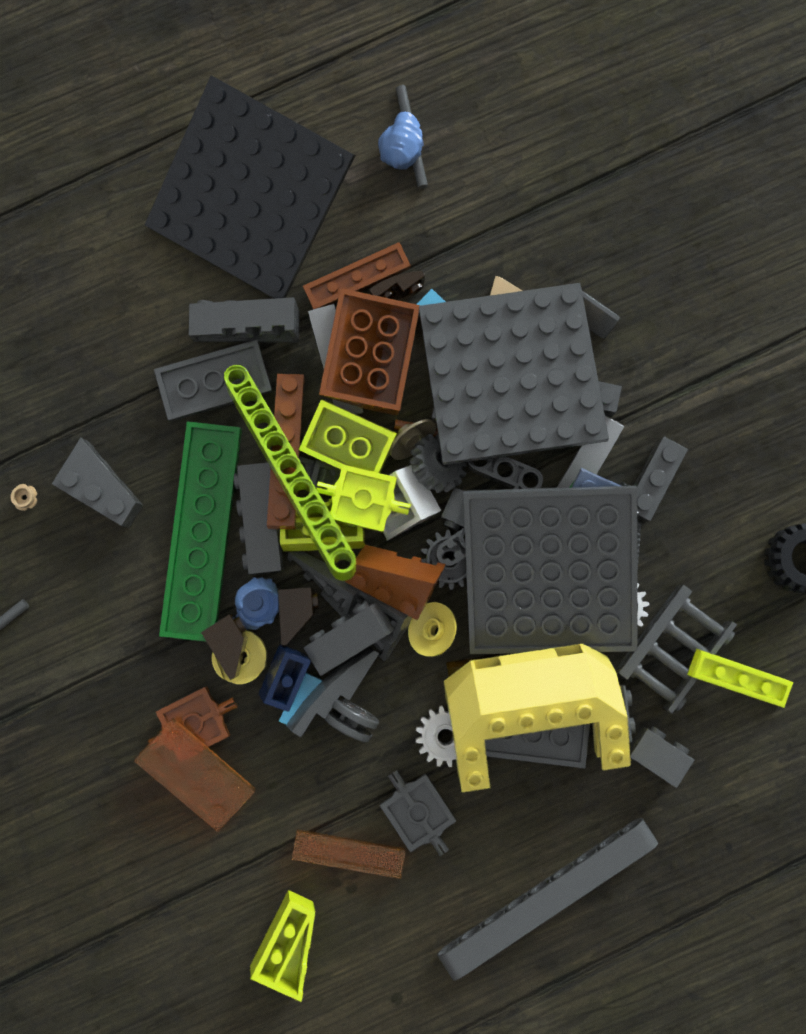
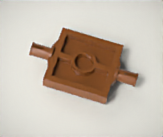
[148,686,237,761]

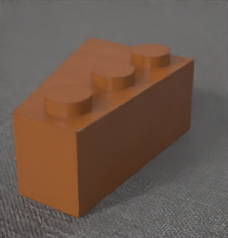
[345,545,446,620]

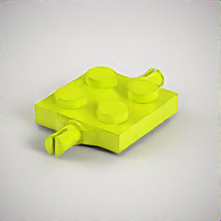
[316,465,410,533]

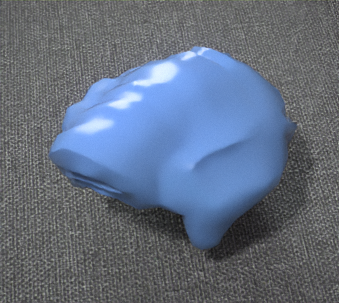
[378,112,424,170]
[235,577,279,630]

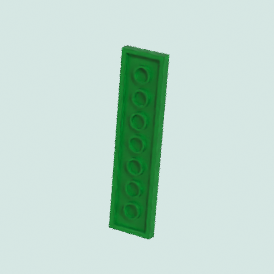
[159,421,242,642]

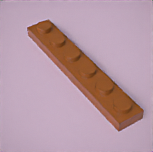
[267,374,305,530]

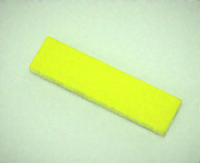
[687,649,793,708]

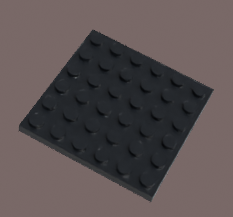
[145,75,356,299]

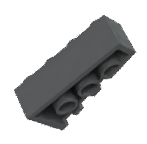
[189,297,300,343]

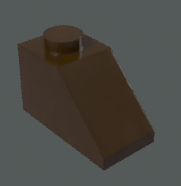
[278,587,319,645]
[201,614,248,680]

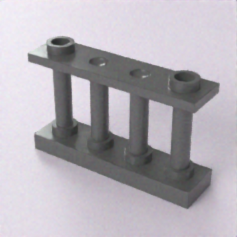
[615,585,737,713]

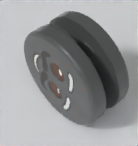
[325,698,379,742]

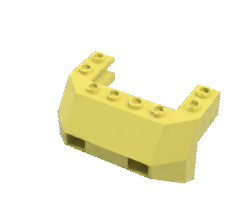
[444,644,631,792]

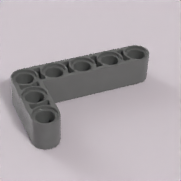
[467,456,543,489]

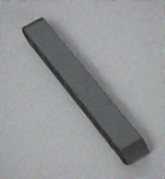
[437,818,658,980]

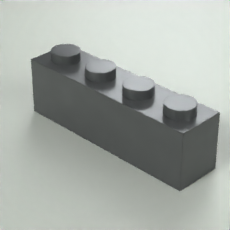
[234,462,284,575]

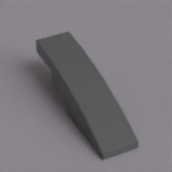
[286,647,379,737]

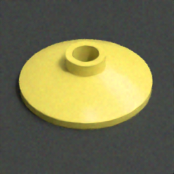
[408,602,457,657]

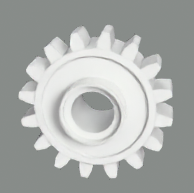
[416,705,456,767]

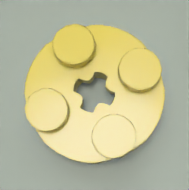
[212,631,268,684]

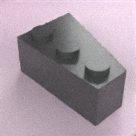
[52,438,143,528]

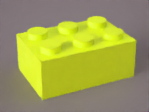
[299,400,398,473]

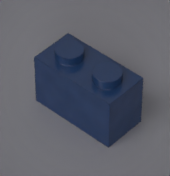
[258,644,311,712]

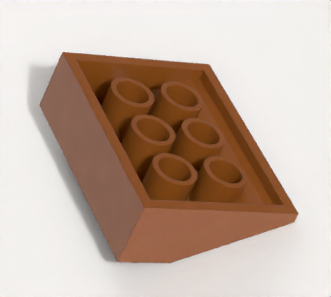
[319,288,420,416]

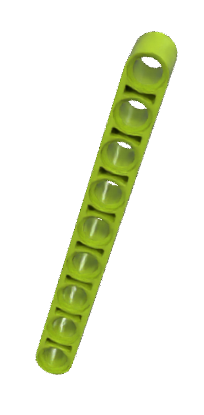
[224,365,356,581]

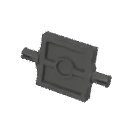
[380,770,456,856]

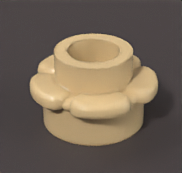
[11,484,37,511]

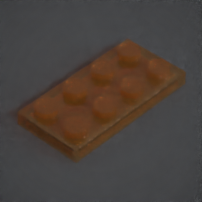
[134,718,256,832]

